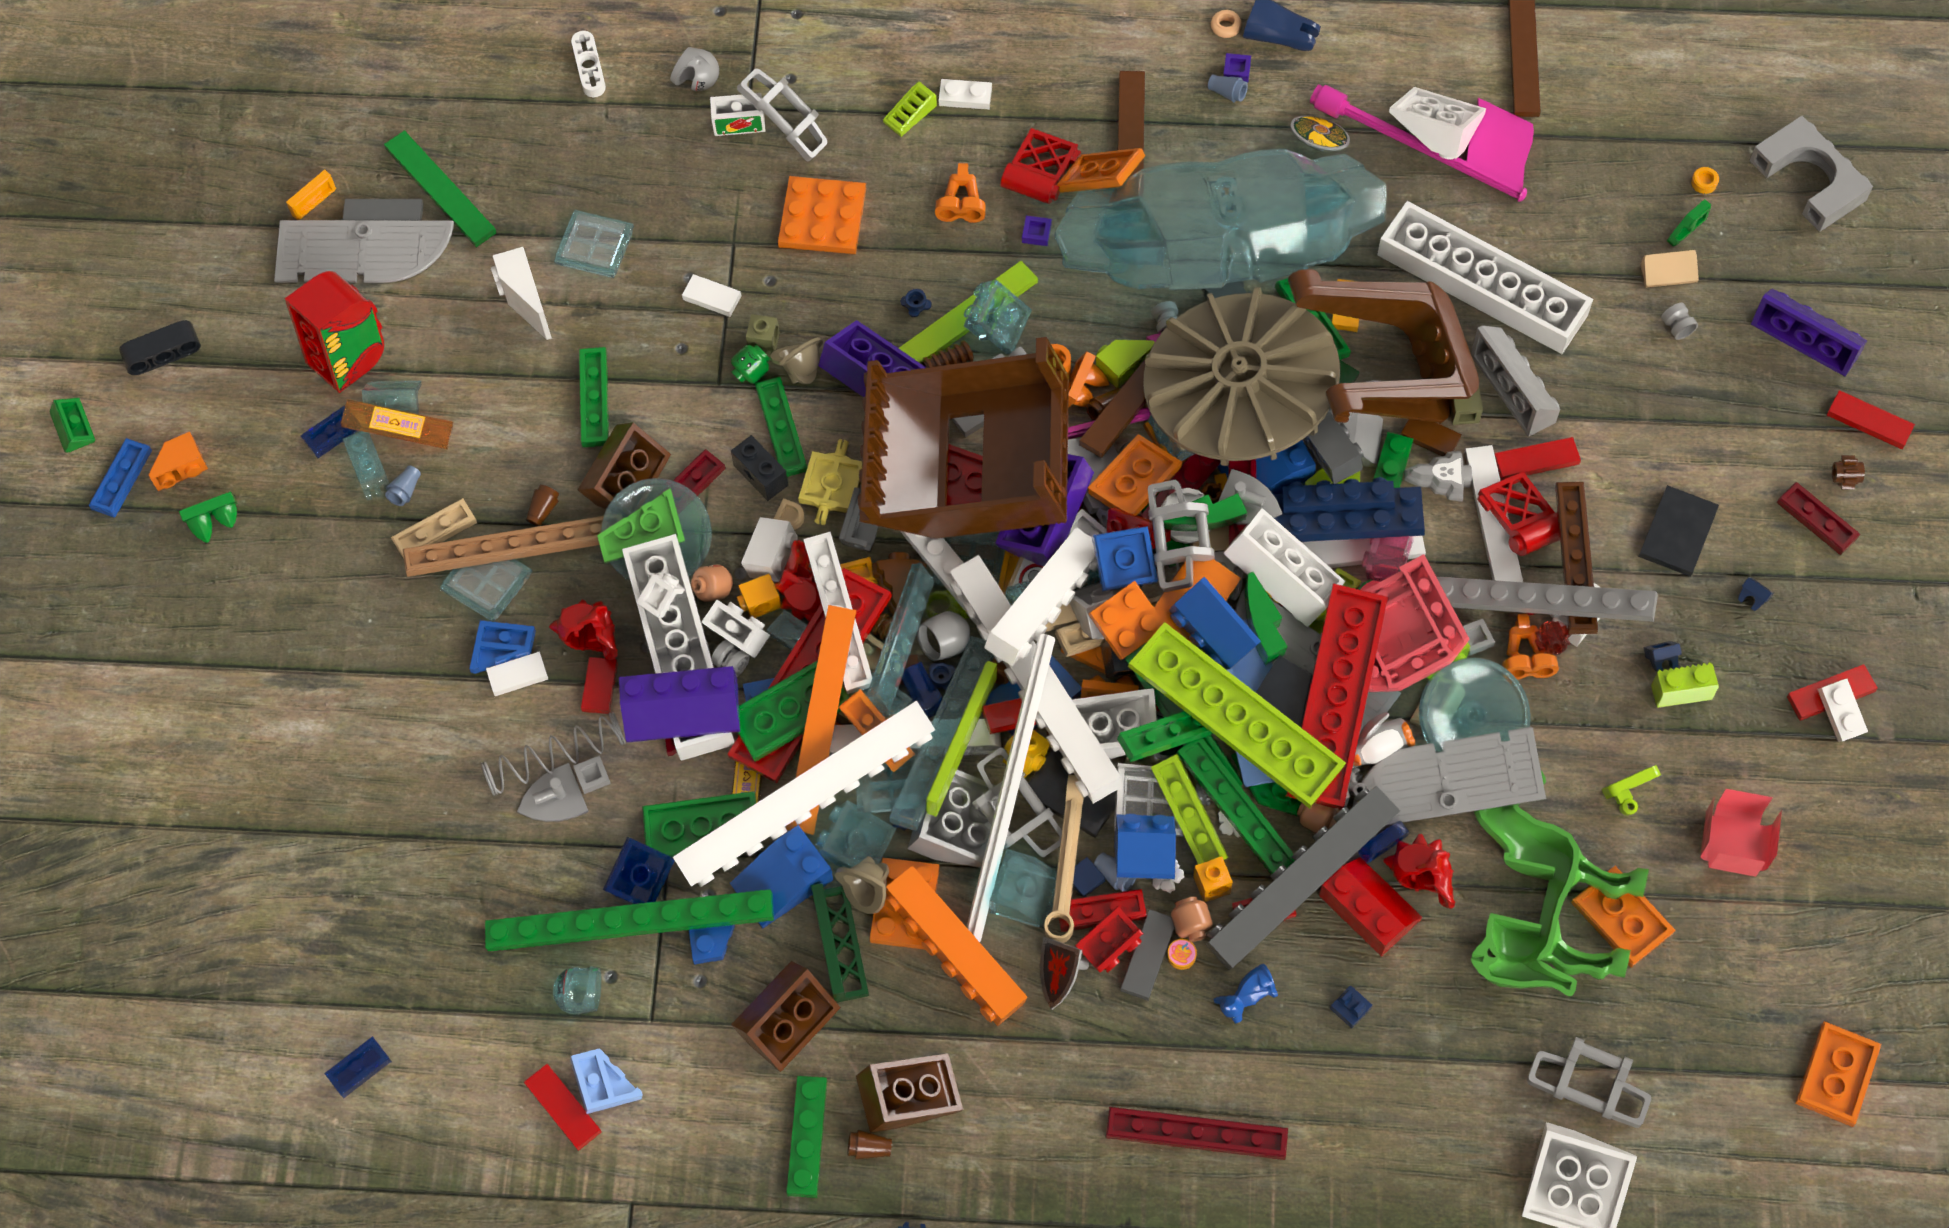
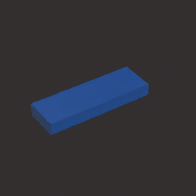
[89,438,152,518]

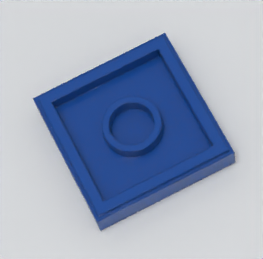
[1092,526,1158,592]

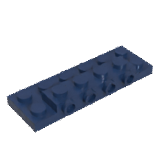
[1273,477,1425,542]

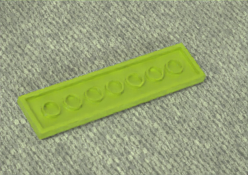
[1128,622,1346,809]

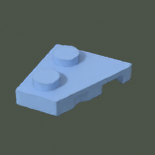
[570,1048,643,1114]

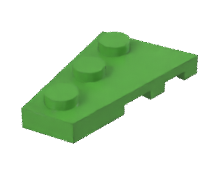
[597,488,685,563]

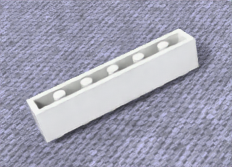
[984,527,1098,666]

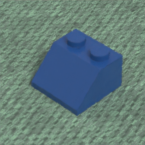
[1114,814,1176,879]

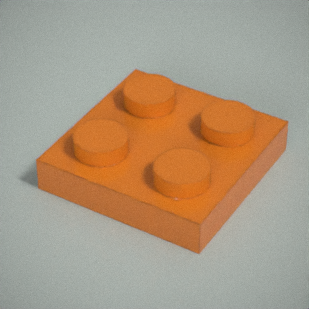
[1088,581,1164,660]

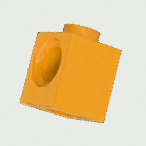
[737,574,781,618]
[1193,856,1233,902]

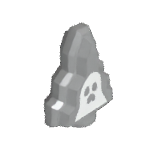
[1404,451,1472,502]

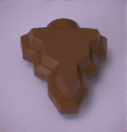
[872,552,927,618]

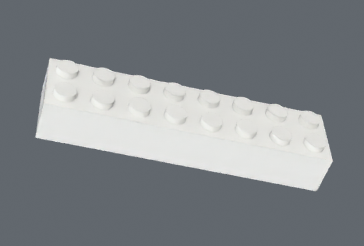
[1377,201,1593,354]
[622,534,735,761]

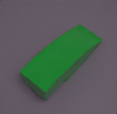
[1163,493,1247,532]
[1244,572,1288,666]

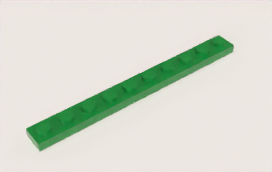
[485,889,774,952]

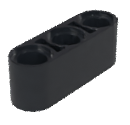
[119,320,201,375]

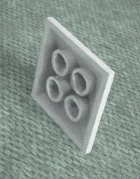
[1389,87,1486,159]
[1522,1122,1637,1228]

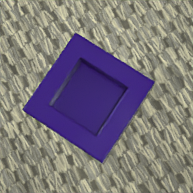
[1223,53,1251,82]
[1022,215,1052,246]

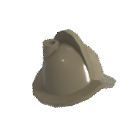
[770,337,824,384]
[834,856,889,914]

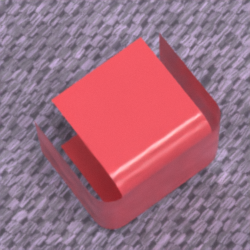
[1700,789,1782,877]

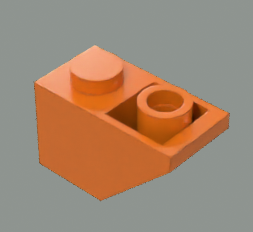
[149,431,208,491]

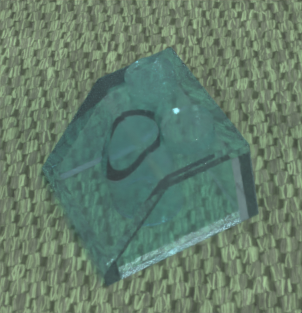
[989,849,1057,929]

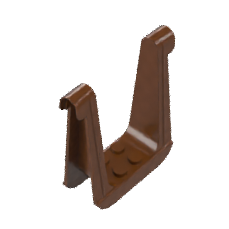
[1288,269,1479,424]

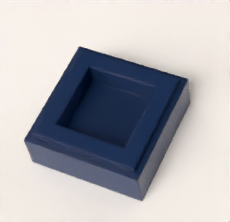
[1073,857,1106,898]

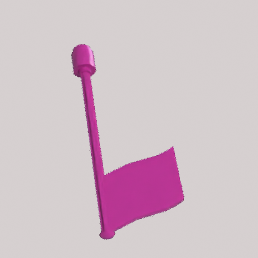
[1310,84,1534,202]

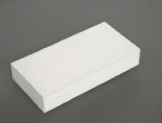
[682,274,741,317]
[486,652,548,696]

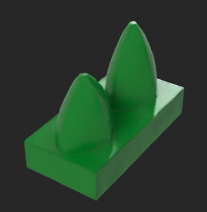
[179,491,238,543]

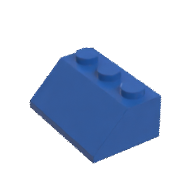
[1169,577,1261,669]

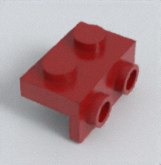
[1106,508,1171,549]
[1075,906,1143,973]

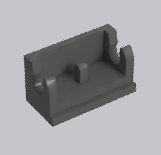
[839,487,879,552]

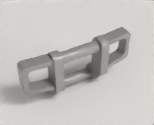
[737,68,827,161]
[1148,480,1215,592]
[972,748,1062,857]
[1527,1037,1651,1128]

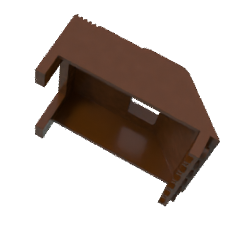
[858,337,1069,539]

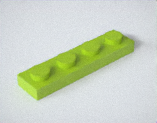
[1151,754,1229,864]

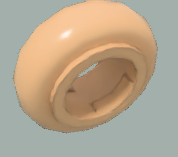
[1211,10,1242,38]

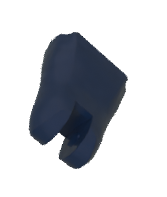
[1243,0,1321,51]

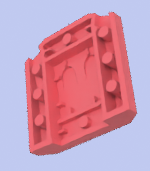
[1326,554,1470,692]

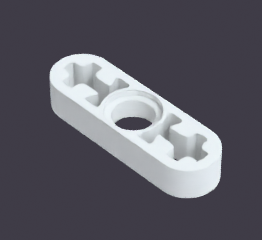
[571,31,606,97]

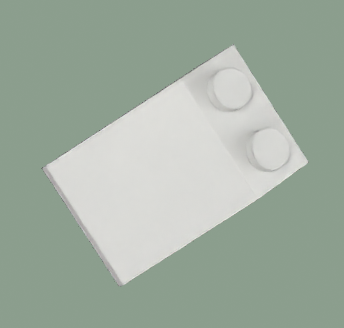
[491,247,552,340]
[1072,688,1157,760]

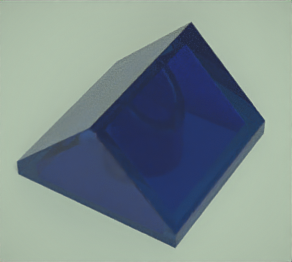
[603,837,675,904]

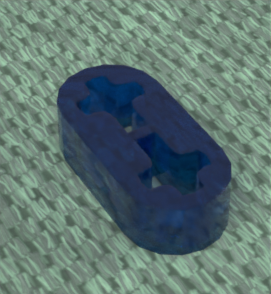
[1358,821,1410,863]

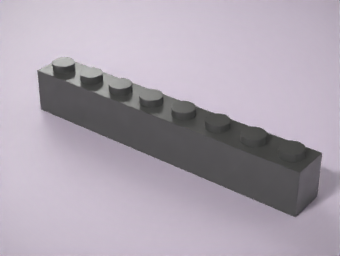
[1205,785,1400,970]

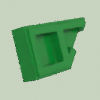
[1667,199,1711,247]

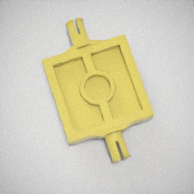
[798,439,862,525]

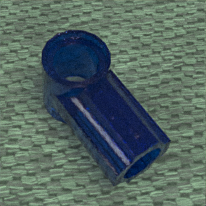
[899,662,947,719]

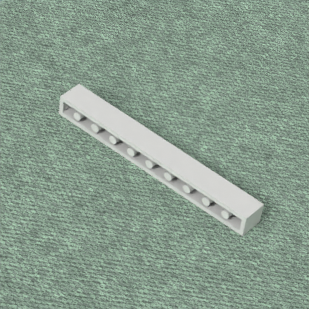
[949,555,1123,804]
[673,701,935,887]

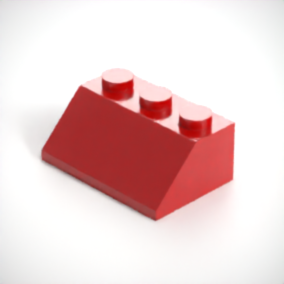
[1319,857,1423,957]

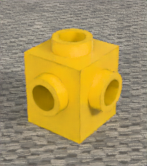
[1002,730,1050,778]

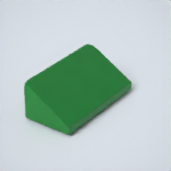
[49,398,95,453]

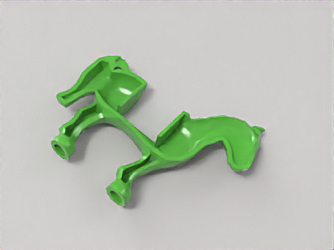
[1471,771,1649,997]

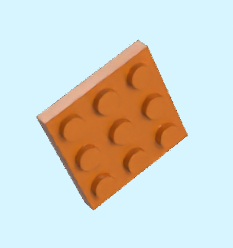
[778,176,866,254]

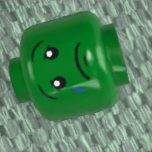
[731,344,771,384]

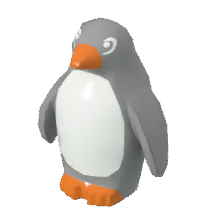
[1352,713,1415,768]

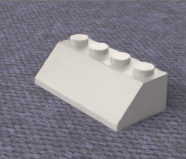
[1223,508,1345,627]

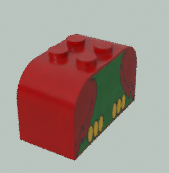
[284,271,384,393]

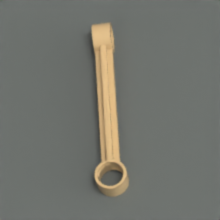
[1044,775,1084,943]

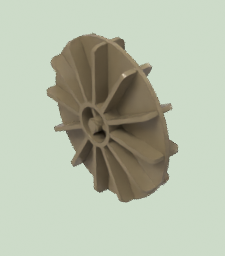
[1143,287,1340,466]

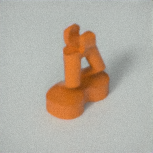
[935,163,986,223]
[1502,614,1559,680]

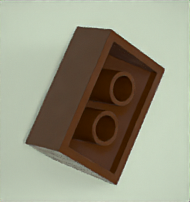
[578,422,671,518]
[731,961,841,1072]

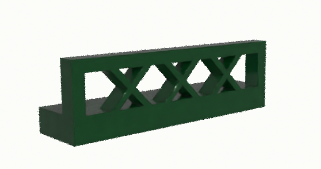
[811,883,869,1003]

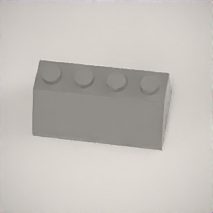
[1471,326,1560,437]

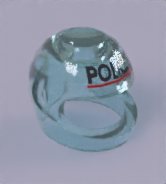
[553,965,601,1015]

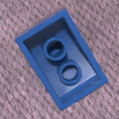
[1218,440,1316,494]
[730,825,833,929]

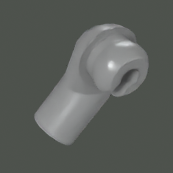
[1348,768,1366,796]

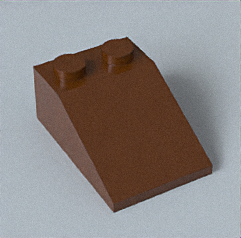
[856,1053,963,1133]

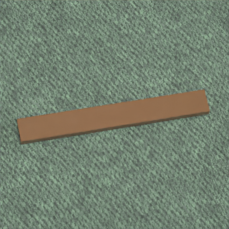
[403,513,622,577]

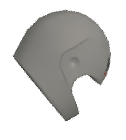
[670,47,720,91]
[917,611,970,661]

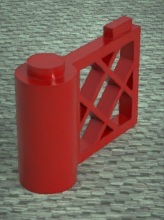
[1001,128,1081,204]
[1477,471,1560,556]

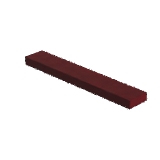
[1106,1107,1288,1160]

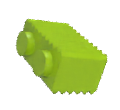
[1651,662,1719,708]

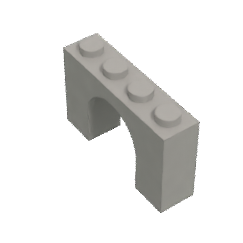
[1750,116,1873,232]

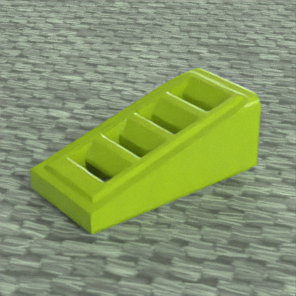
[883,81,937,137]

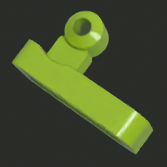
[1601,765,1661,816]

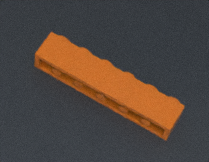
[885,866,1028,1026]

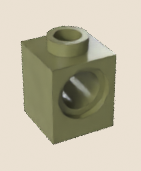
[746,314,780,356]

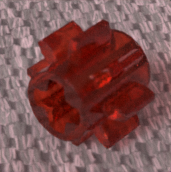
[1535,621,1571,656]

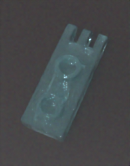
[343,429,390,501]

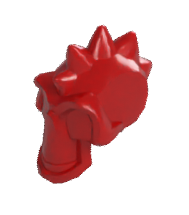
[774,540,821,623]
[549,599,618,660]
[1383,834,1455,909]

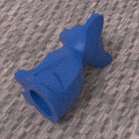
[1213,964,1278,1024]

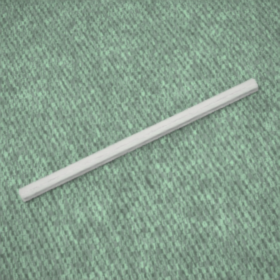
[967,634,1055,942]

